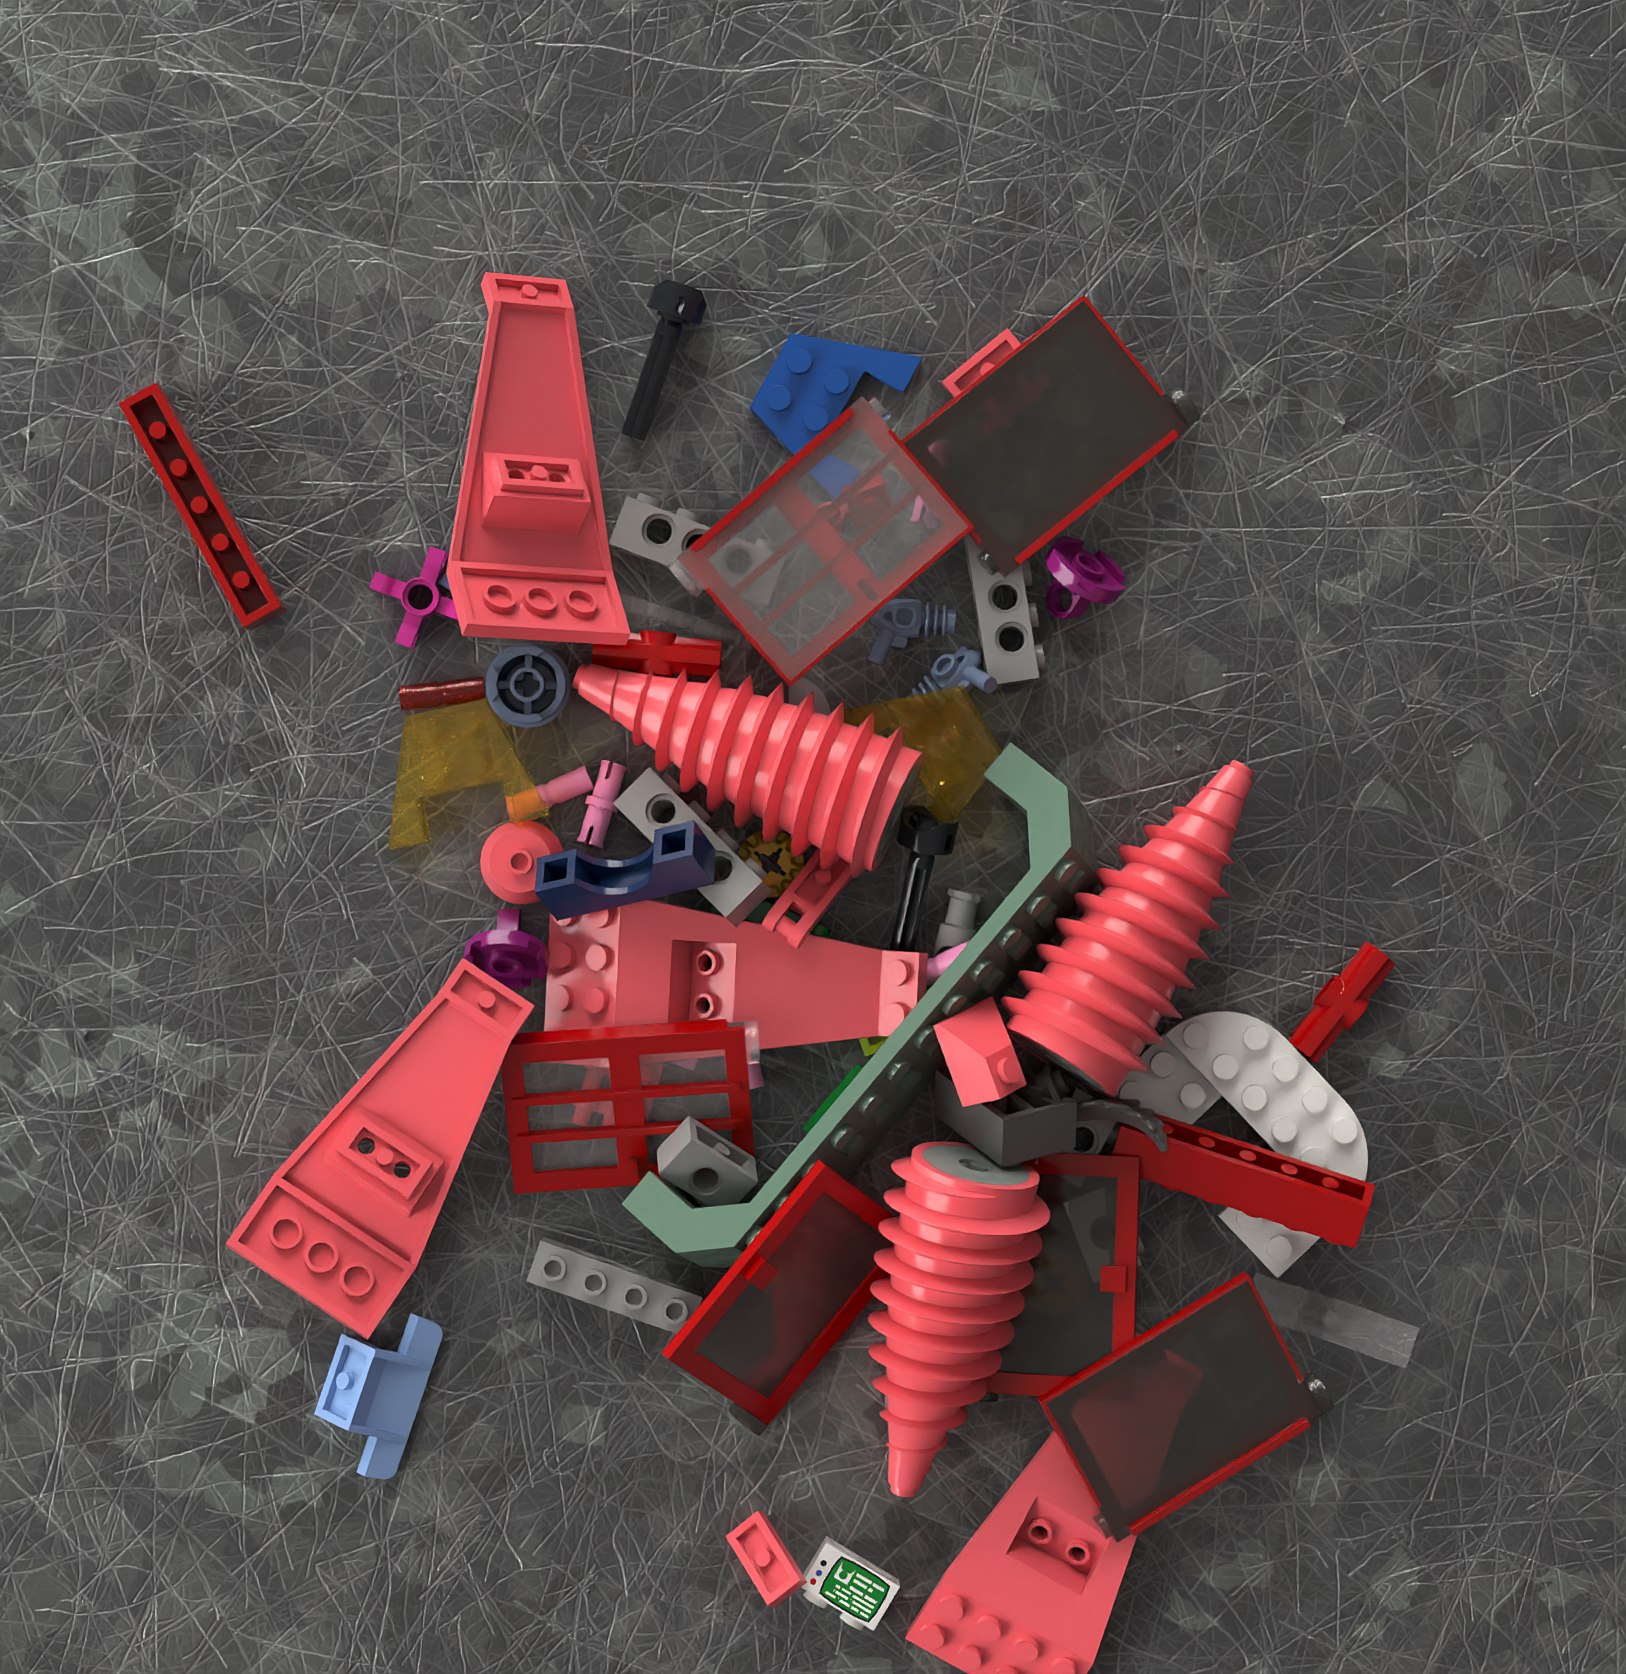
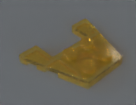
[844,685,1002,823]
[389,699,551,850]

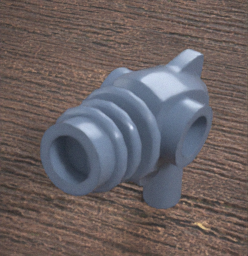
[867,597,956,667]
[906,646,997,717]

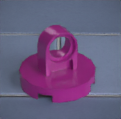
[1045,536,1126,619]
[464,908,550,990]

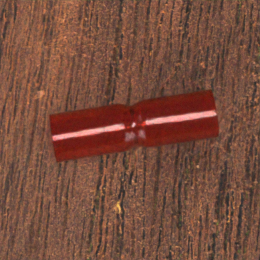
[399,676,487,711]

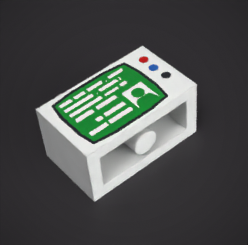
[801,1536,900,1631]

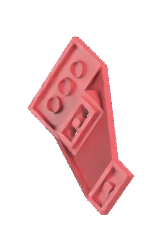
[446,272,631,645]
[544,899,928,1066]
[226,958,535,1340]
[905,1332,1203,1674]

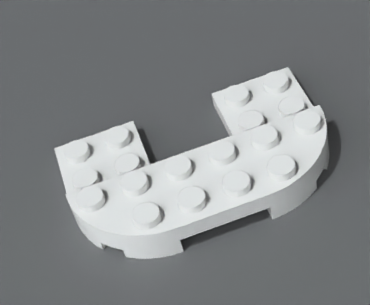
[1116,1011,1368,1278]

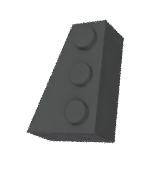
[935,1066,1077,1167]

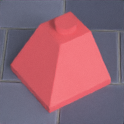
[933,996,1027,1107]

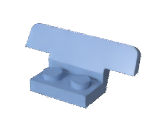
[314,1313,443,1480]

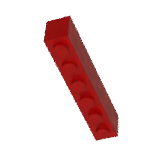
[118,382,287,631]
[1112,1113,1375,1248]

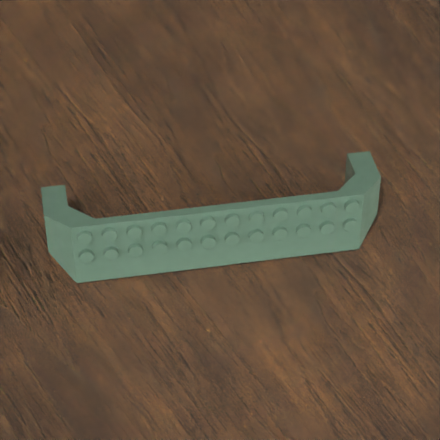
[622,742,1099,1268]

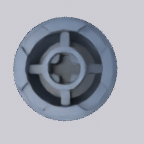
[485,643,571,728]

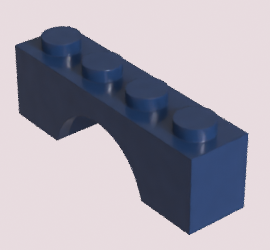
[535,820,716,921]

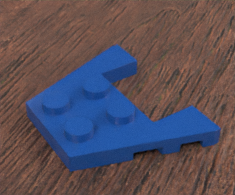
[750,333,921,500]

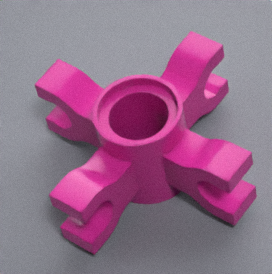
[370,546,458,650]

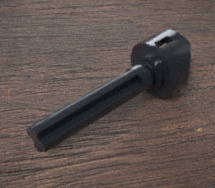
[621,279,707,441]
[890,805,959,952]

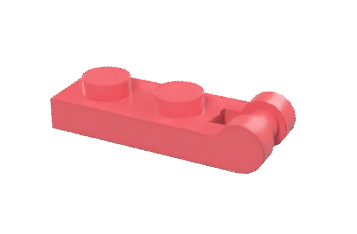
[762,848,852,949]

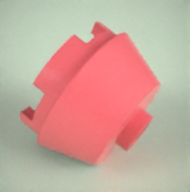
[480,820,563,905]

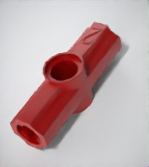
[592,631,722,677]
[1287,941,1396,1064]

